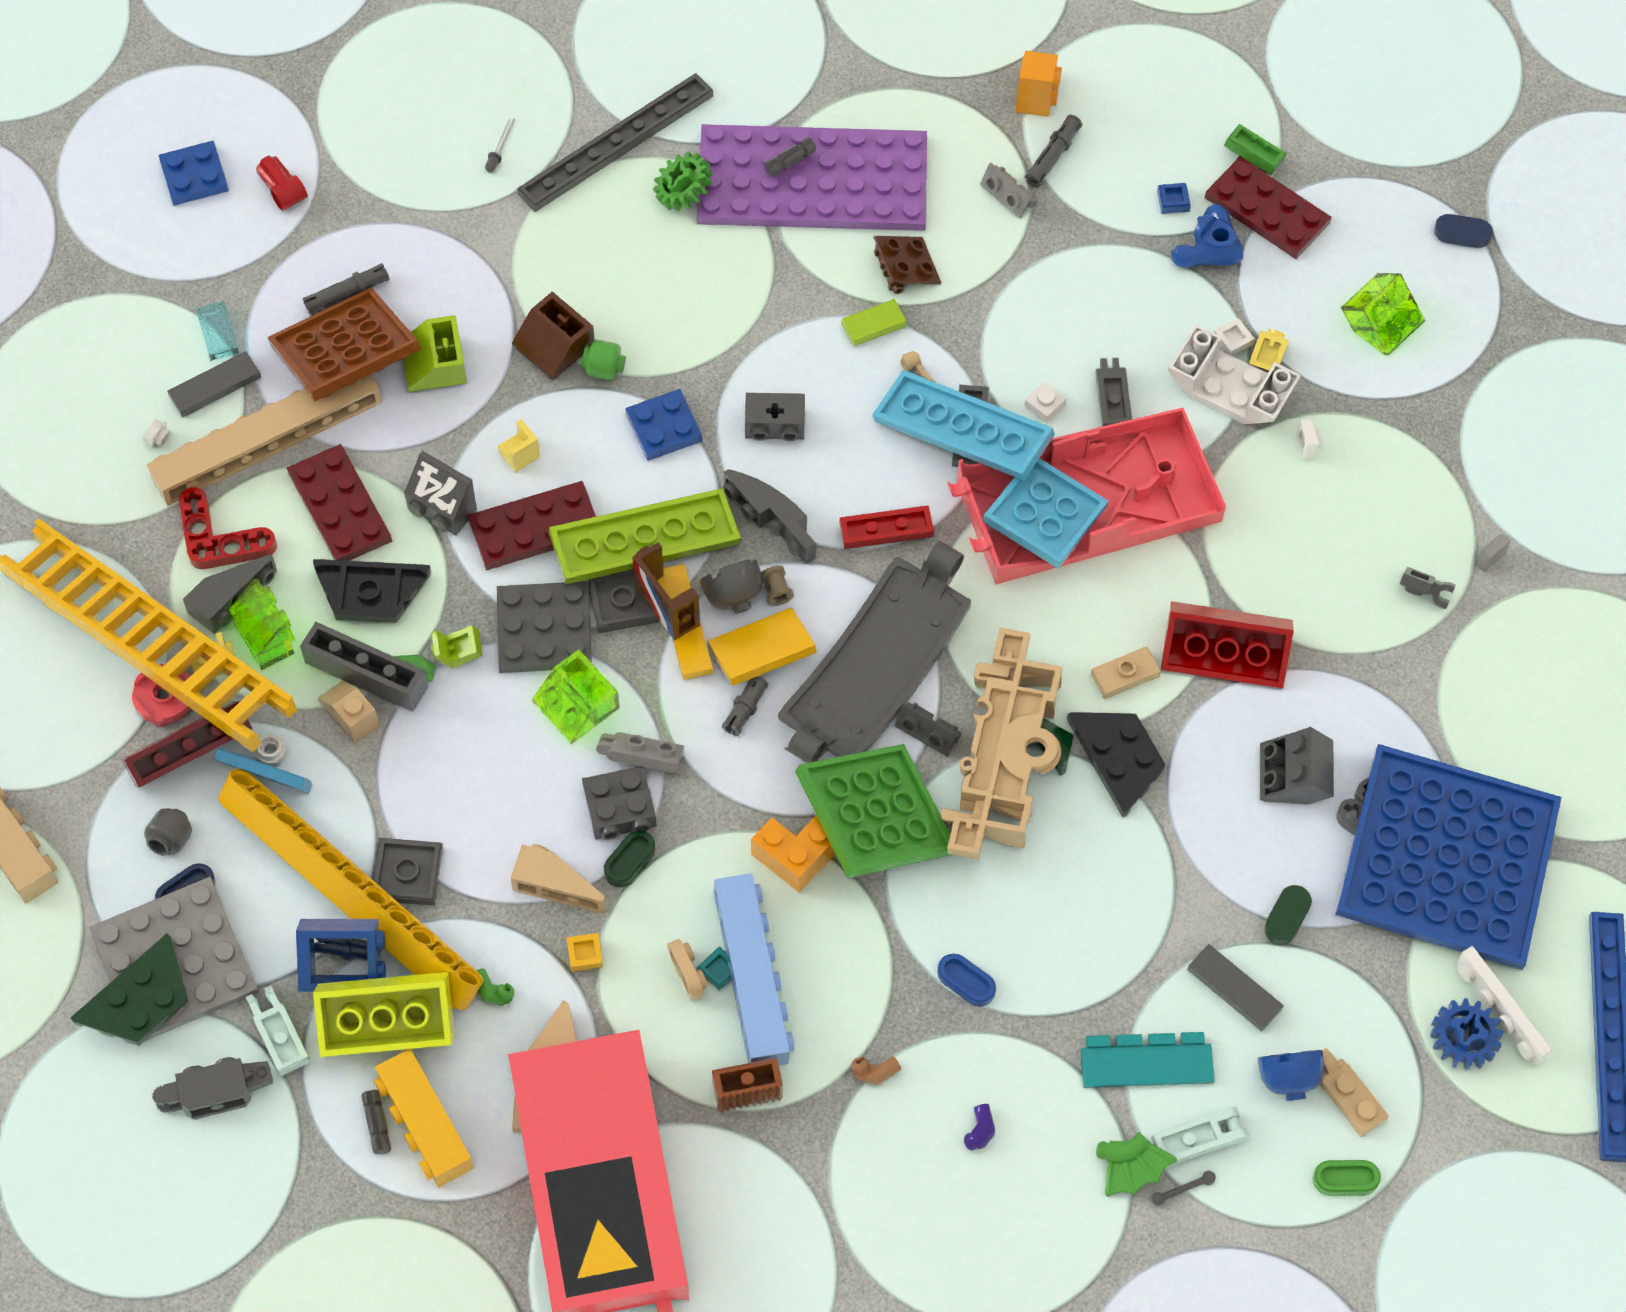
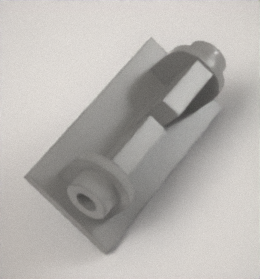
[980,162,1038,219]

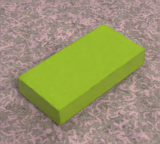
[841,299,907,347]

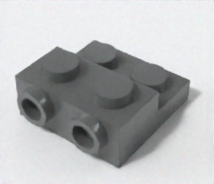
[582,766,657,840]

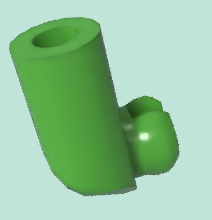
[394,655,435,682]
[476,969,515,1006]

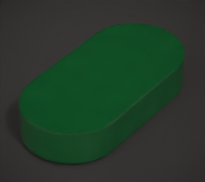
[604,830,655,887]
[1264,885,1312,945]

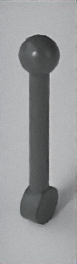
[1152,1170,1216,1206]

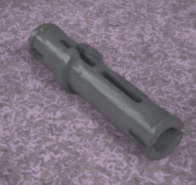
[1024,114,1083,188]
[302,263,390,315]

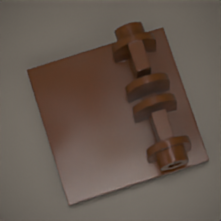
[873,236,942,294]

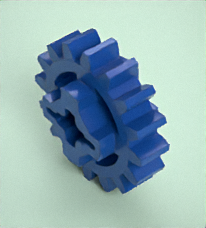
[1430,998,1504,1070]

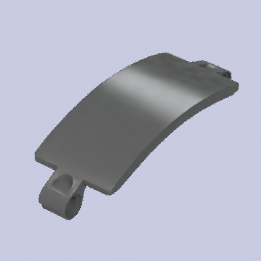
[778,541,971,763]

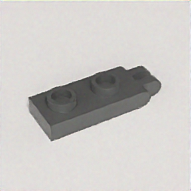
[1095,357,1132,426]

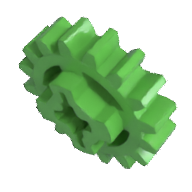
[653,151,713,211]

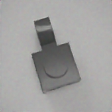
[1400,567,1456,609]

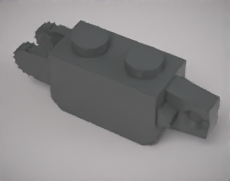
[152,1057,273,1120]

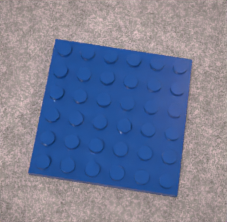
[1335,744,1562,970]

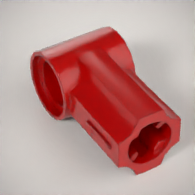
[256,155,308,211]

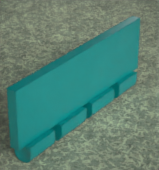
[1080,1032,1215,1088]

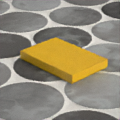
[707,607,817,686]

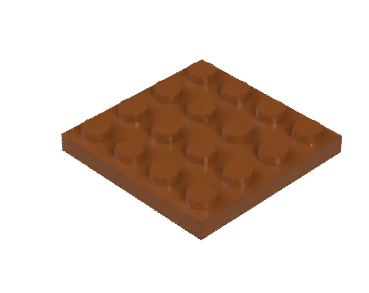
[267,287,421,401]

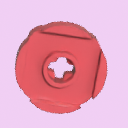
[132,664,191,727]

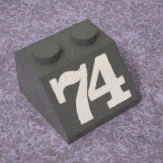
[404,451,477,536]

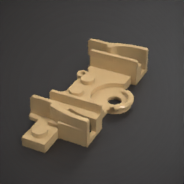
[941,628,1062,859]

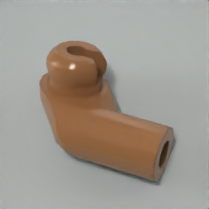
[851,1056,901,1085]

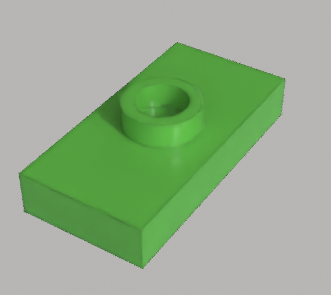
[1224,124,1287,175]

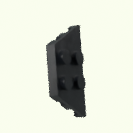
[313,559,431,623]
[1067,712,1166,818]

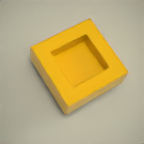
[566,933,603,972]

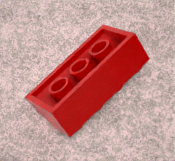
[1161,601,1294,689]

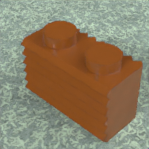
[712,1058,783,1113]

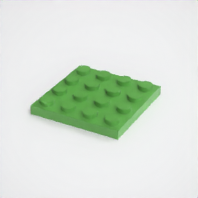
[795,744,953,878]

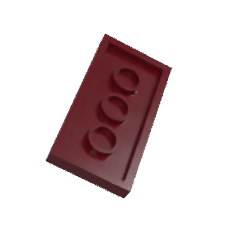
[1205,156,1332,259]
[286,444,393,561]
[468,480,596,571]

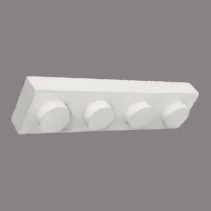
[1456,946,1552,1067]

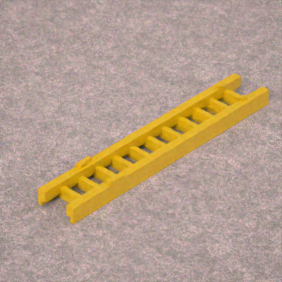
[0,518,297,752]

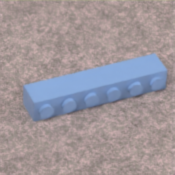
[713,873,794,1065]

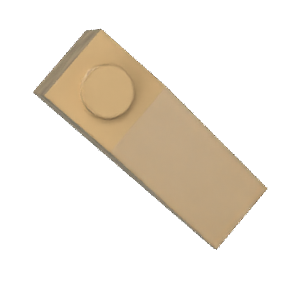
[511,844,606,914]

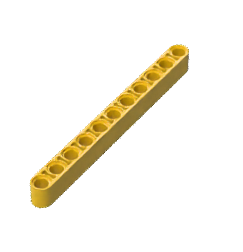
[218,769,483,1010]

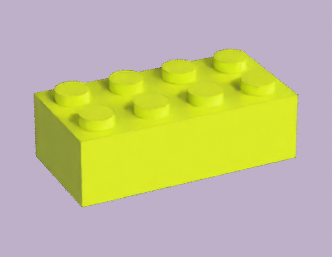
[313,972,455,1057]

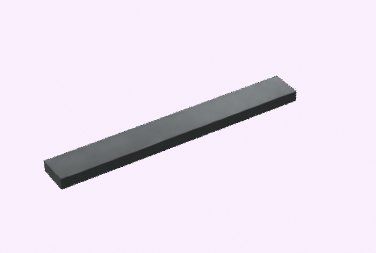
[517,73,714,212]

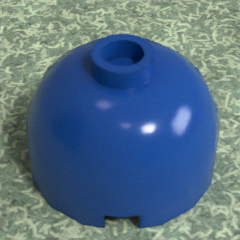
[1257,1050,1324,1101]

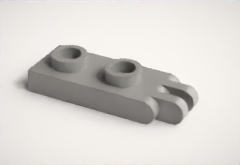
[596,732,684,774]

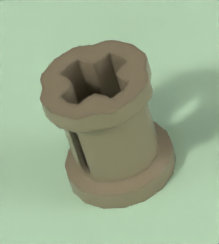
[761,565,794,606]

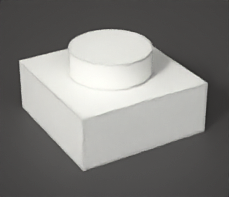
[1214,318,1255,356]
[1024,381,1067,423]
[1296,419,1321,461]

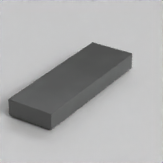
[167,351,261,418]
[1187,944,1284,1032]

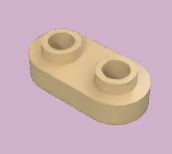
[667,939,708,1001]

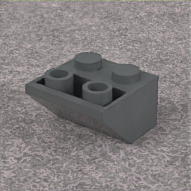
[1260,727,1334,804]

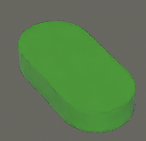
[1313,1160,1381,1196]

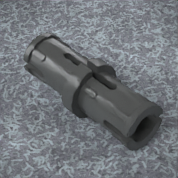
[722,676,769,736]

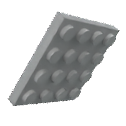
[88,877,259,1041]

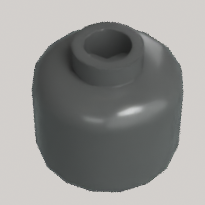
[144,808,192,856]

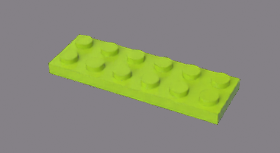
[549,488,741,584]

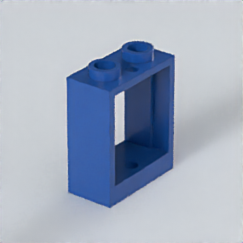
[296,919,386,992]

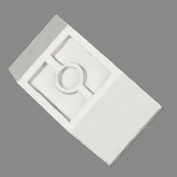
[1168,324,1301,424]

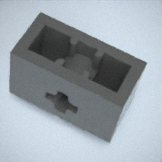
[745,393,805,441]

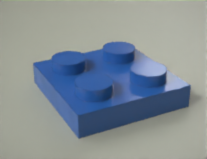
[158,140,229,206]
[625,389,702,461]

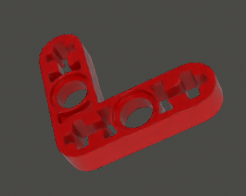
[179,487,277,569]

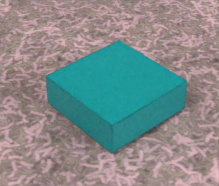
[697,946,731,991]

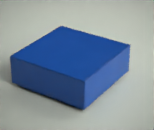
[1157,183,1191,214]

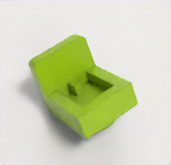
[431,625,483,669]

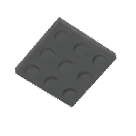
[497,581,592,673]

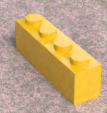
[373,1049,474,1188]

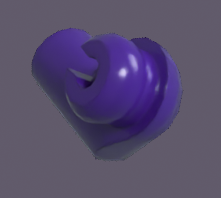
[964,1104,995,1151]

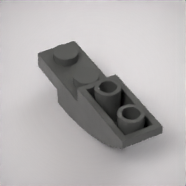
[723,469,816,564]

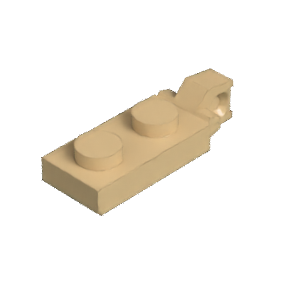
[1320,1048,1389,1137]

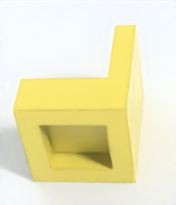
[498,419,540,473]

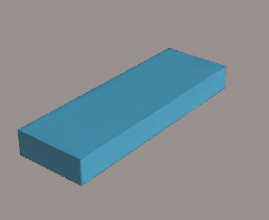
[214,748,312,793]

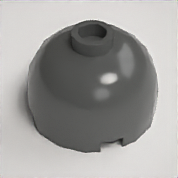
[700,559,763,614]

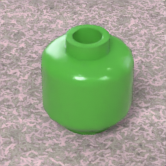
[581,339,626,381]

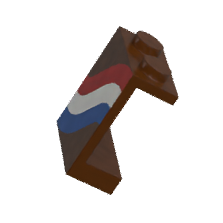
[632,542,700,641]

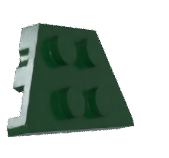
[70,933,189,1046]

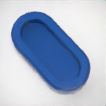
[937,953,996,1007]

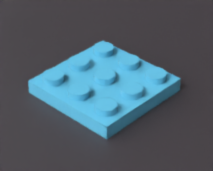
[983,458,1109,569]

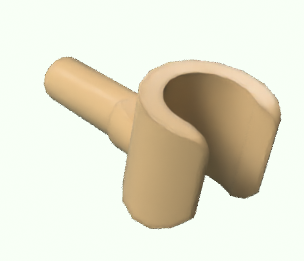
[900,351,935,382]

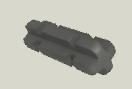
[765,137,816,177]
[361,1090,391,1154]

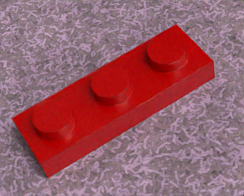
[839,505,934,549]

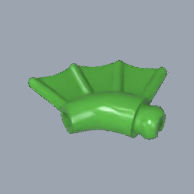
[1096,1132,1177,1197]

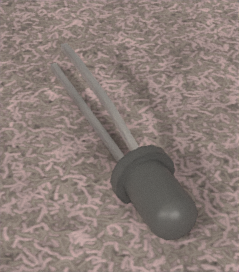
[485,118,515,172]

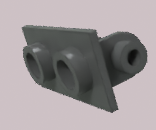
[895,702,962,757]

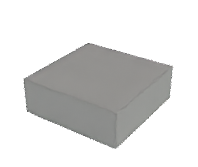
[1476,534,1511,572]

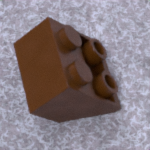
[512,291,595,380]

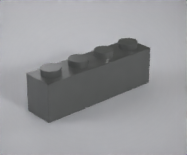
[300,621,428,712]

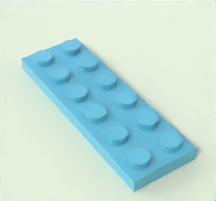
[872,370,1055,481]

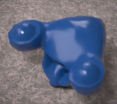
[1171,204,1244,268]

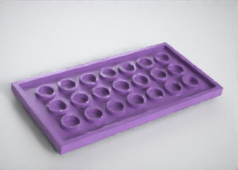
[697,124,927,231]

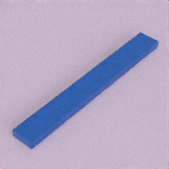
[1589,912,1626,1162]

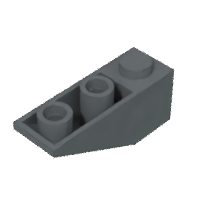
[183,554,277,634]

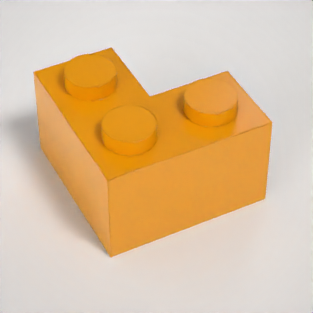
[1015,50,1062,117]
[751,815,835,893]

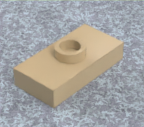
[1091,646,1161,699]

